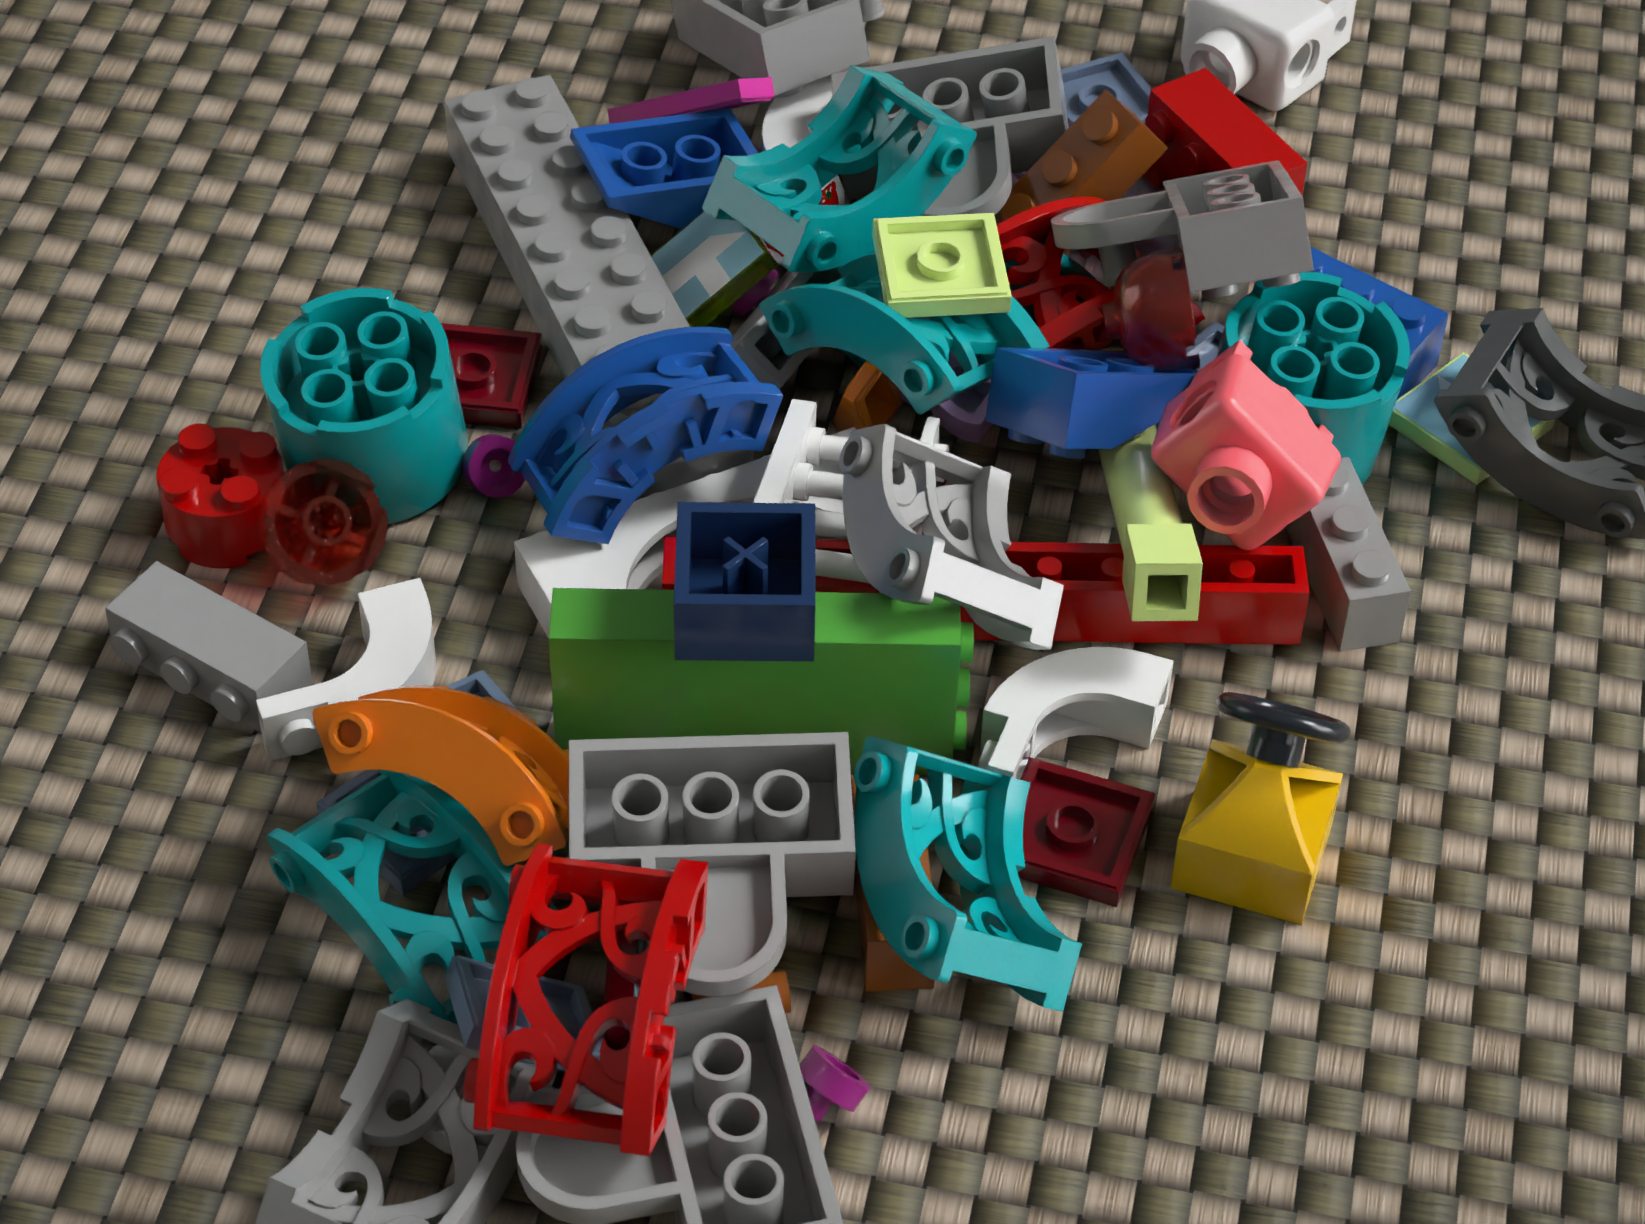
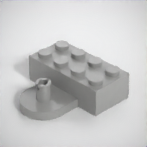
[671,0,885,97]
[831,36,1068,216]
[1051,160,1314,298]
[569,732,856,997]
[516,985,843,1224]

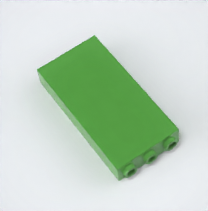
[548,588,974,776]

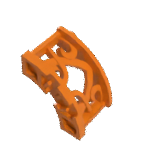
[312,685,569,866]

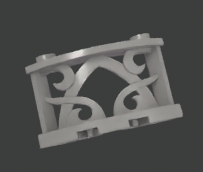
[839,424,1064,650]
[255,999,558,1224]

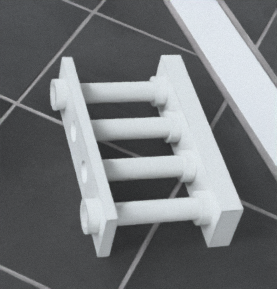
[753,399,949,593]

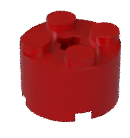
[156,423,290,569]

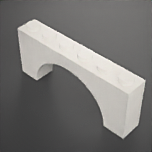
[514,427,922,638]

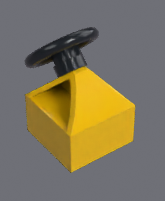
[1170,692,1351,925]

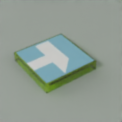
[651,211,778,327]

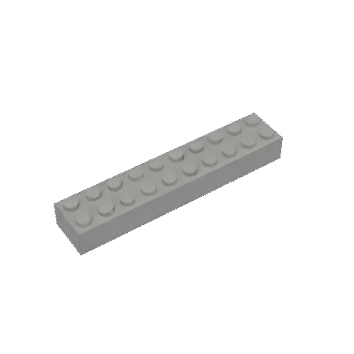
[444,75,753,501]

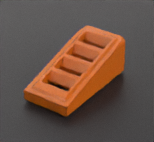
[833,360,902,431]

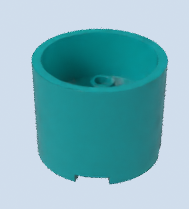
[1216,272,1410,488]
[260,288,469,526]

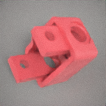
[1151,340,1341,550]

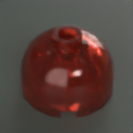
[1102,247,1200,373]
[256,458,388,587]

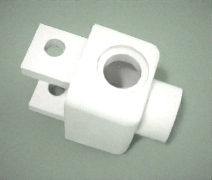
[1180,0,1357,112]

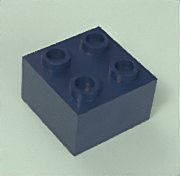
[674,502,816,662]

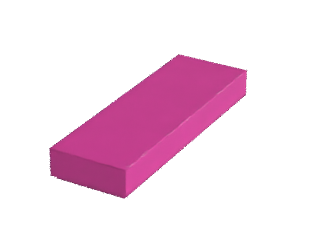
[607,77,775,124]

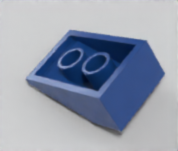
[570,108,758,229]
[985,347,1198,459]

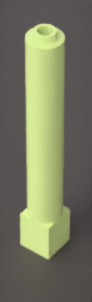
[1098,347,1203,621]

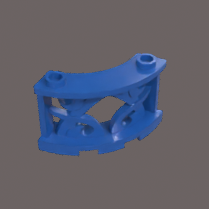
[508,327,783,544]

